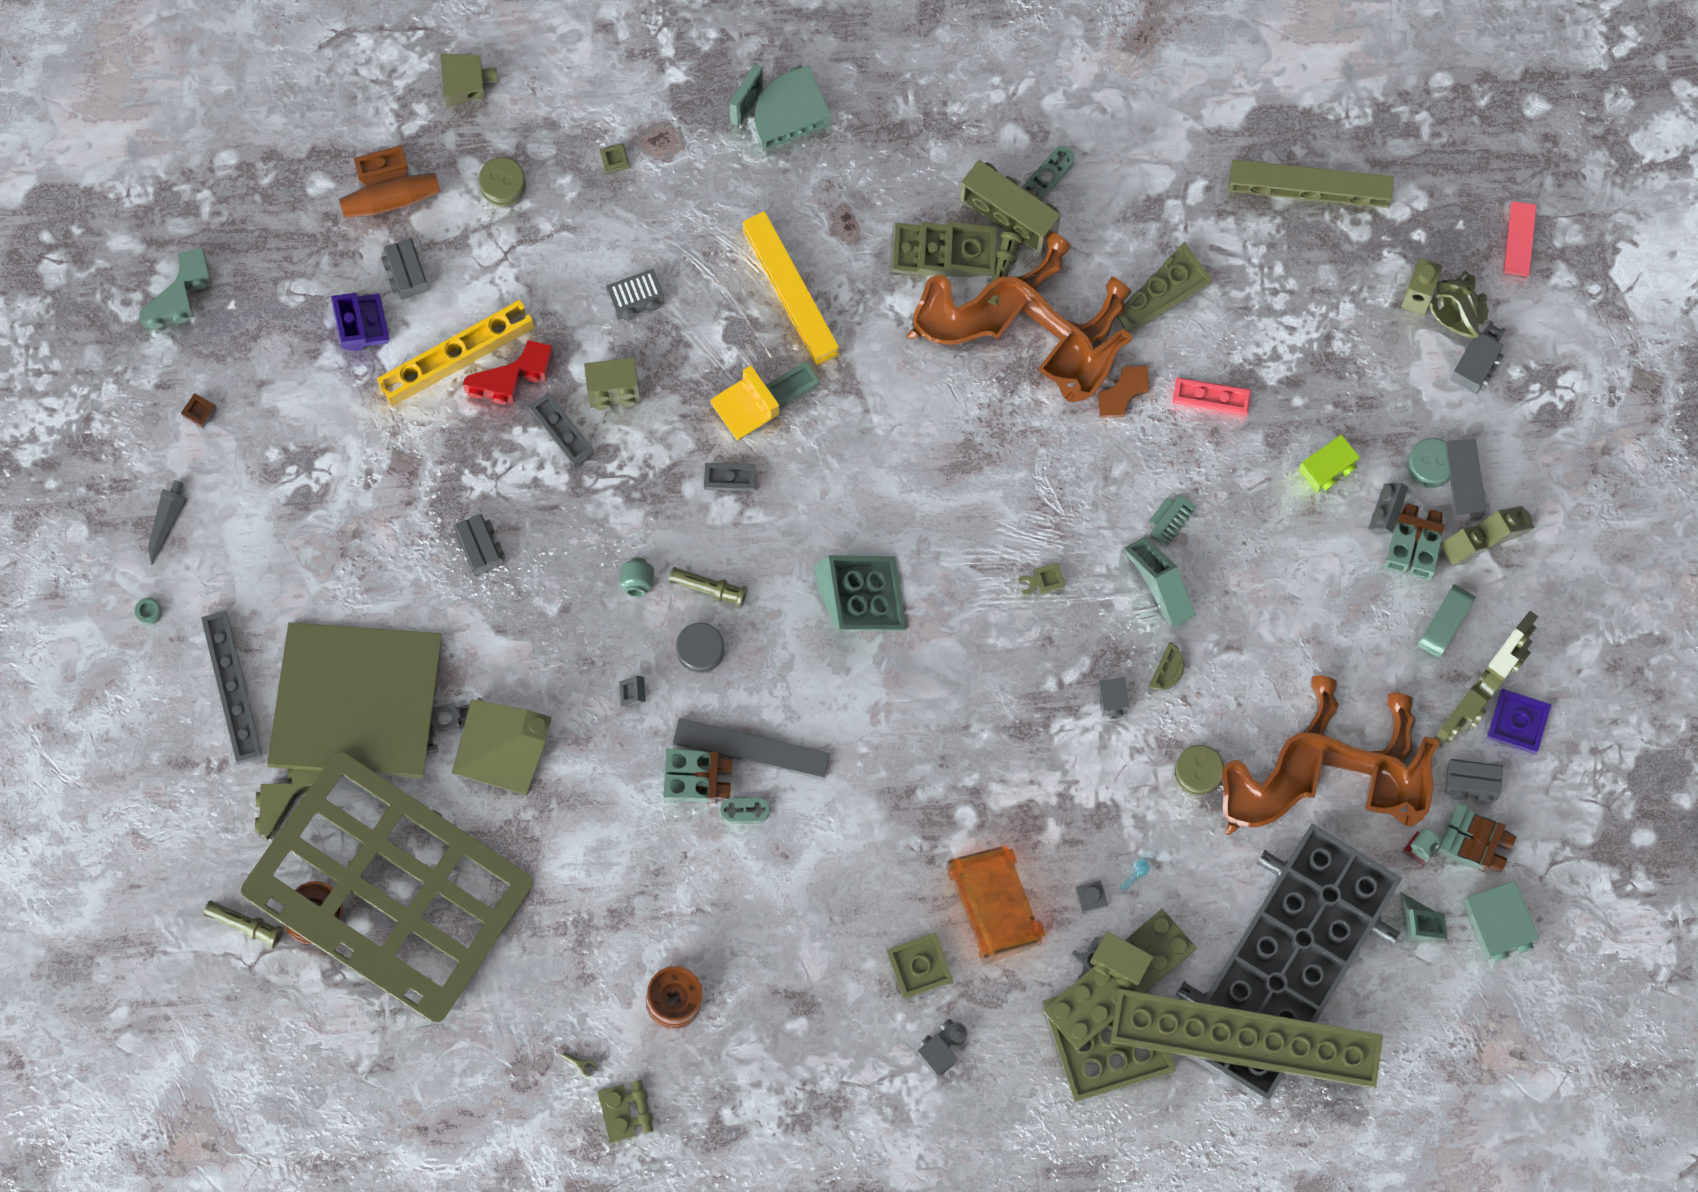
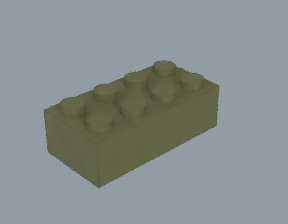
[960,160,1061,255]

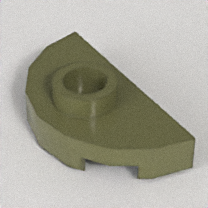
[1148,642,1185,691]

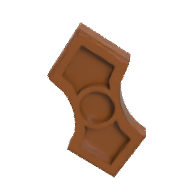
[1098,366,1149,418]

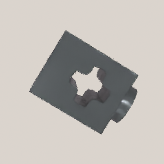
[1097,677,1129,719]

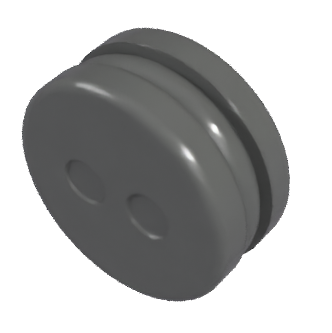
[676,623,724,673]

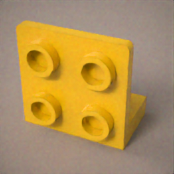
[710,365,780,441]

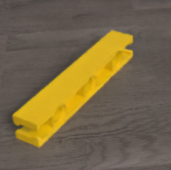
[742,211,839,366]
[376,300,534,407]

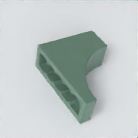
[1124,536,1196,627]

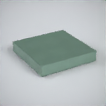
[729,63,763,126]

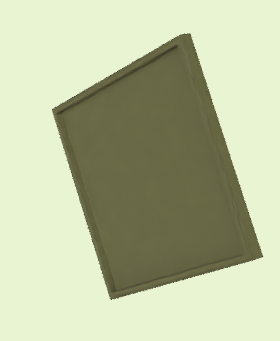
[267,622,442,778]

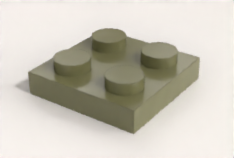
[886,933,954,1000]

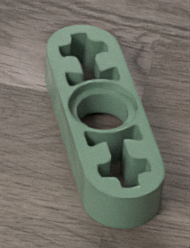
[1022,146,1075,201]

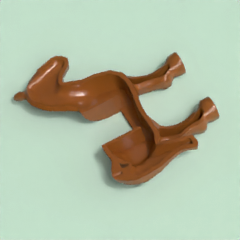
[906,231,1132,402]
[1221,675,1439,835]

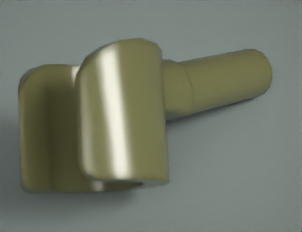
[561,1052,597,1077]

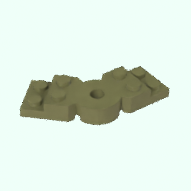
[1435,611,1539,747]

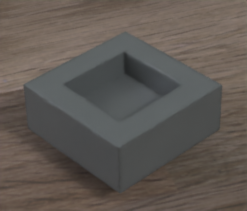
[619,676,646,708]
[1075,880,1108,914]

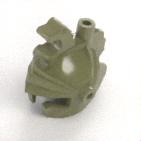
[1429,271,1489,338]

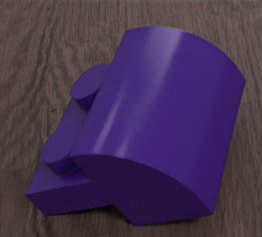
[331,293,390,351]

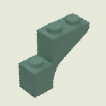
[139,248,212,330]

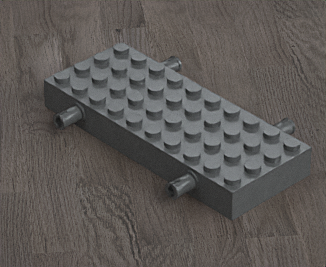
[1176,823,1402,1105]

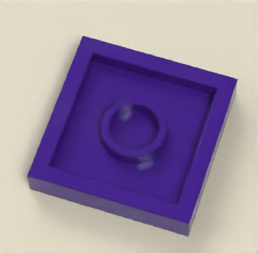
[1486,689,1552,754]

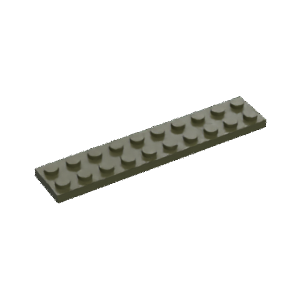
[1110,989,1383,1089]

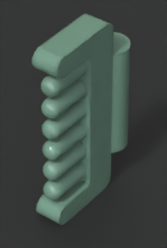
[1149,495,1196,547]

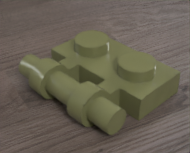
[598,1080,654,1144]

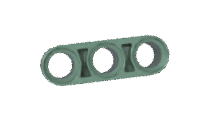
[1417,584,1476,659]

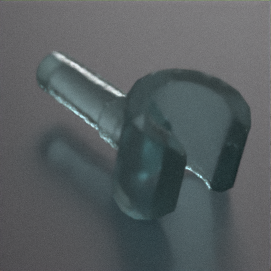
[1120,858,1150,891]

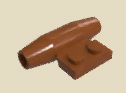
[339,145,441,218]

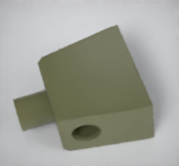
[440,53,498,107]
[1401,258,1443,316]

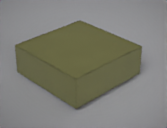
[600,143,630,174]

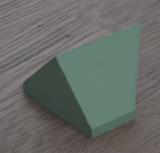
[1401,892,1447,943]

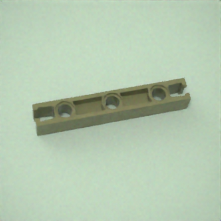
[1228,159,1394,208]

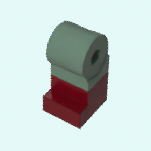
[1403,828,1442,867]

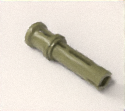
[988,232,1023,305]
[669,567,748,609]
[203,900,283,949]

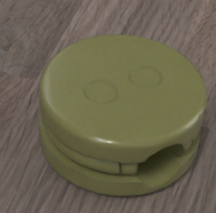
[479,157,526,207]
[1175,745,1224,796]

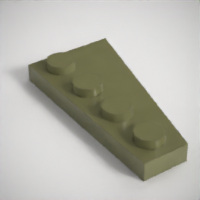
[1117,241,1213,335]

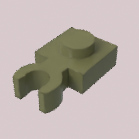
[1018,562,1066,597]

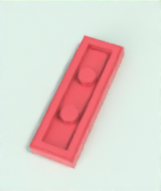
[1503,201,1536,277]
[1172,377,1251,416]

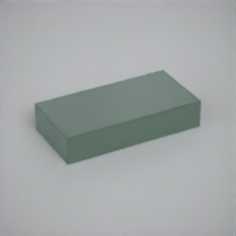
[765,361,820,408]

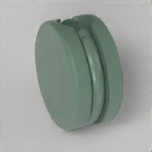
[1407,438,1450,488]

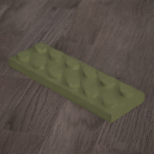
[1043,909,1197,1052]

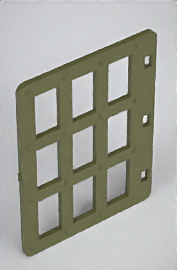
[241,752,533,1023]

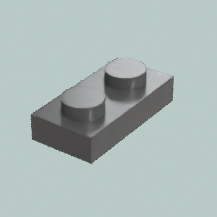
[704,463,756,492]
[1368,483,1409,533]

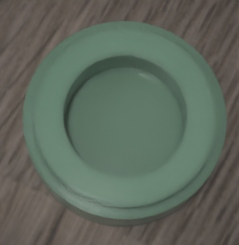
[135,598,162,625]

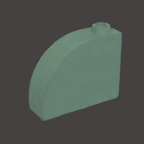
[755,65,831,151]

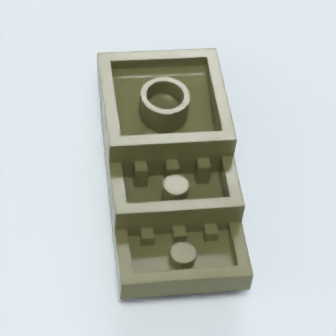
[891,221,997,277]

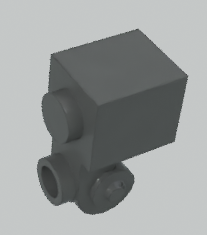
[917,1019,967,1079]

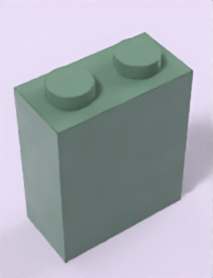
[1463,881,1539,962]

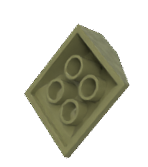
[452,699,552,795]

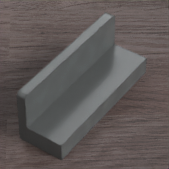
[1445,439,1486,520]

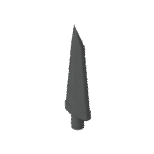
[148,480,187,566]

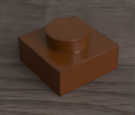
[181,393,217,429]

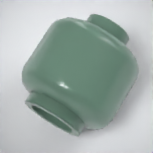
[620,557,654,597]

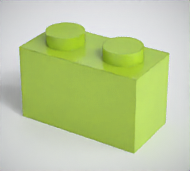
[1298,434,1360,493]

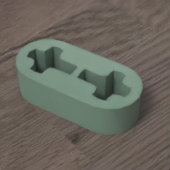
[720,798,770,824]

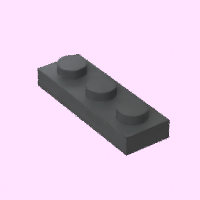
[529,392,594,467]

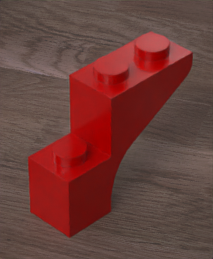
[463,340,554,405]

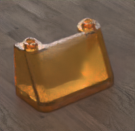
[946,845,1045,966]

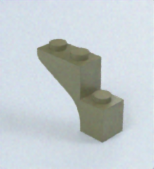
[1440,506,1535,566]
[255,769,321,840]

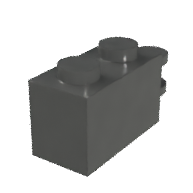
[1450,321,1506,394]

